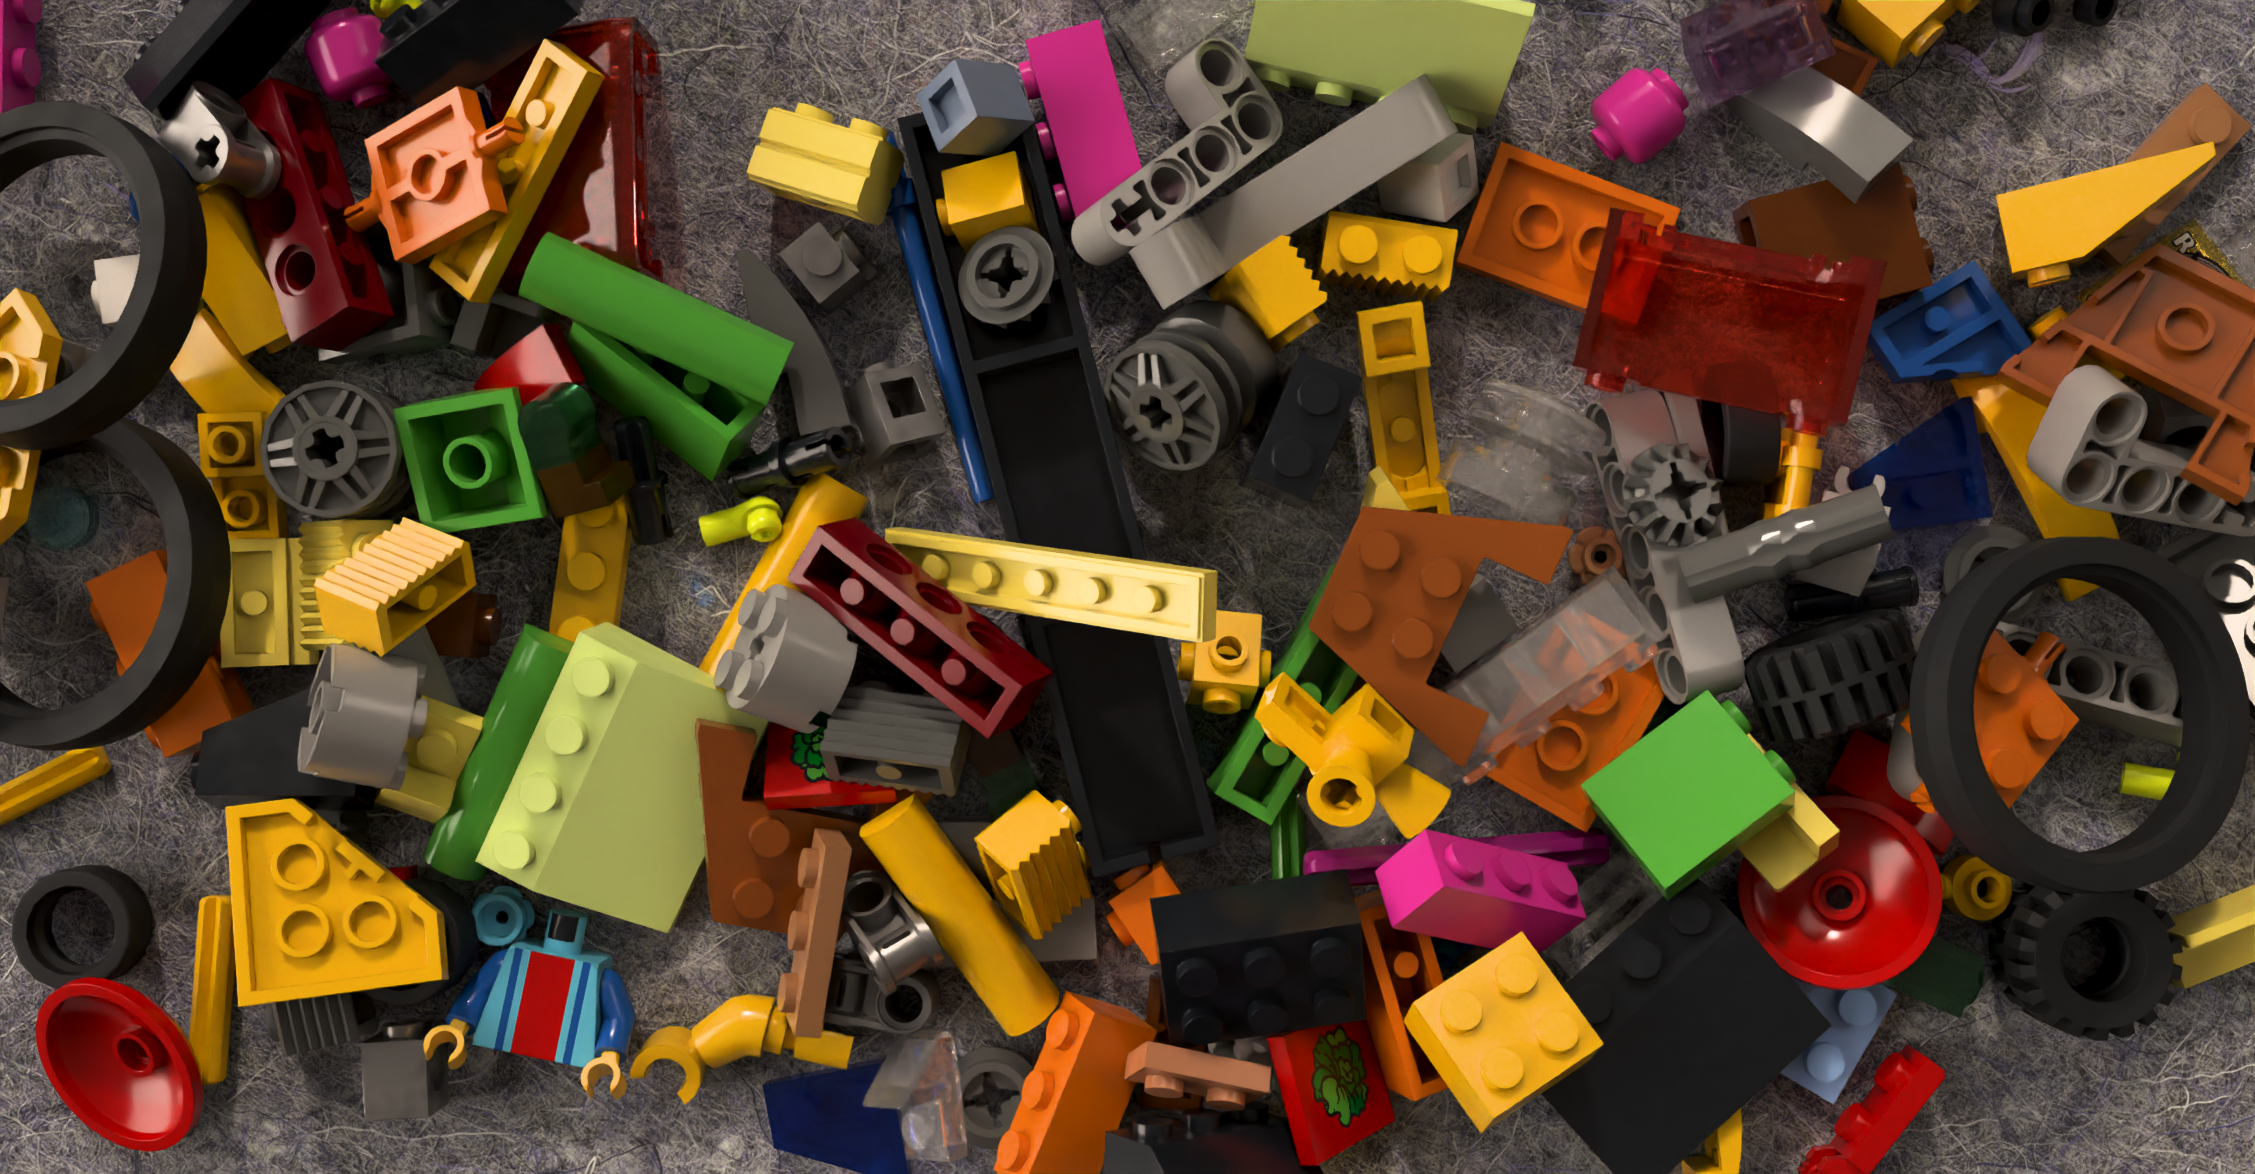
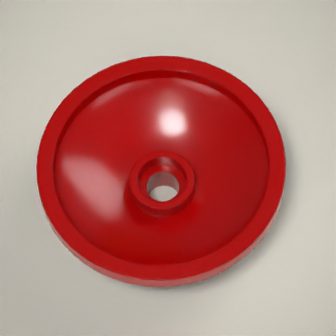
[1738,795,1943,991]
[36,977,203,1152]

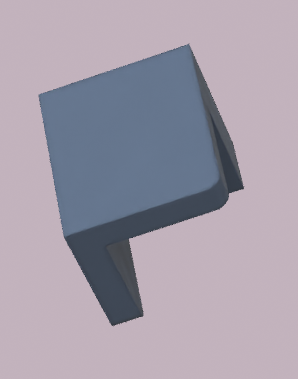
[916,58,1035,156]

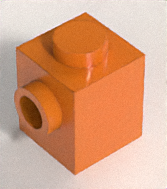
[1105,859,1185,966]

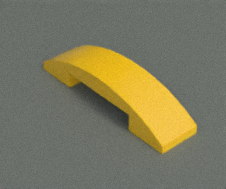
[1356,301,1451,515]
[1950,376,2120,601]

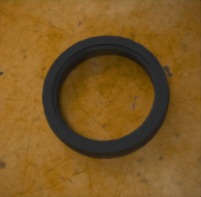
[0,101,207,450]
[0,417,231,751]
[1909,537,2250,894]

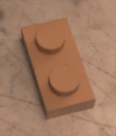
[1124,1041,1272,1111]

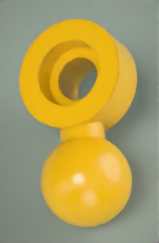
[1939,854,2012,921]

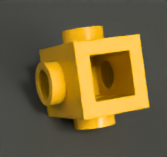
[1177,610,1271,714]

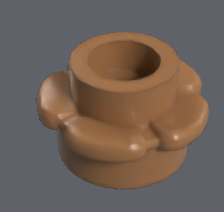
[1568,526,1627,588]

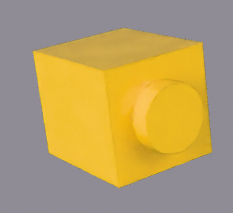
[936,151,1040,255]

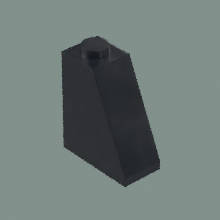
[190,687,376,810]

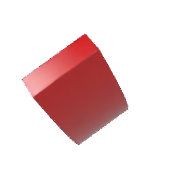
[473,324,586,429]
[1824,729,1954,858]

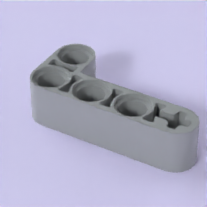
[1071,38,1283,266]
[2027,365,2255,537]

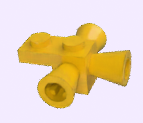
[1254,671,1451,839]

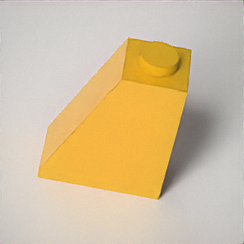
[195,182,292,356]

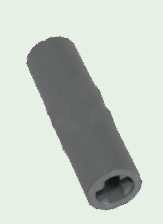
[1677,484,1895,604]

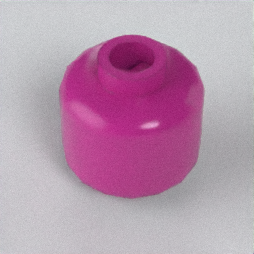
[303,7,394,109]
[1589,68,1689,164]

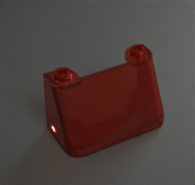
[484,17,663,297]
[1572,207,1887,437]

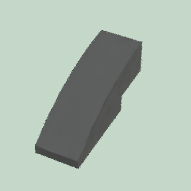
[1707,43,1914,204]
[736,249,859,438]

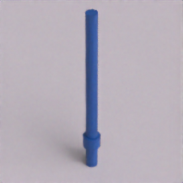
[886,131,995,504]

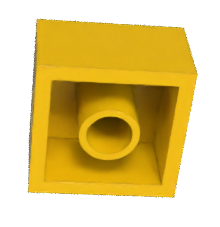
[1403,931,1604,1134]

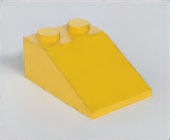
[1996,142,2216,289]

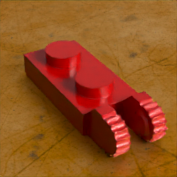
[1797,1044,1946,1174]

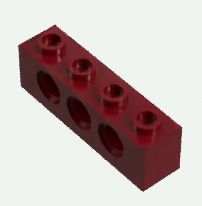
[237,78,395,352]
[787,517,1054,739]

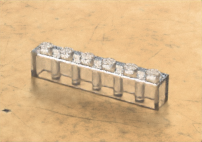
[1295,565,1665,849]

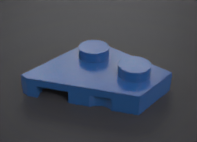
[1859,260,2033,384]

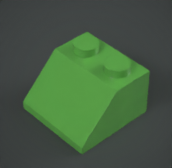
[393,387,548,533]

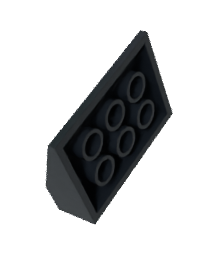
[1541,878,1832,1174]

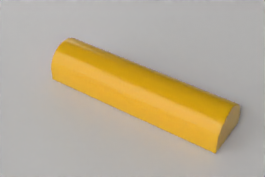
[699,473,870,677]
[859,793,1060,1036]

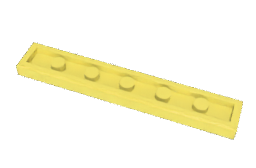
[885,527,1218,643]

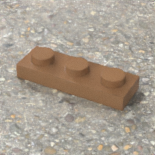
[2095,83,2252,268]
[777,828,852,1038]

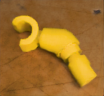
[630,994,854,1105]

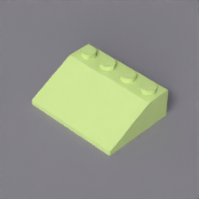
[1244,0,1536,134]
[475,622,771,933]

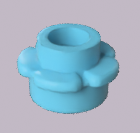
[471,885,535,949]

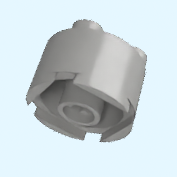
[714,584,858,734]
[297,642,428,791]

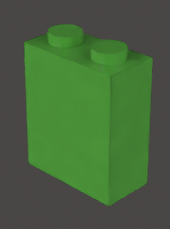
[1581,690,1797,901]

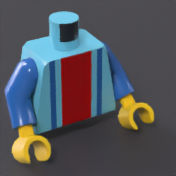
[423,908,636,1100]

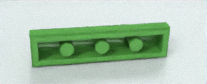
[519,232,794,406]
[423,623,574,881]

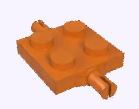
[344,86,526,264]
[1900,629,2080,814]

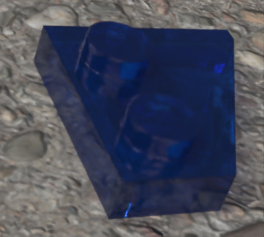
[1847,396,1993,532]
[762,1057,912,1174]

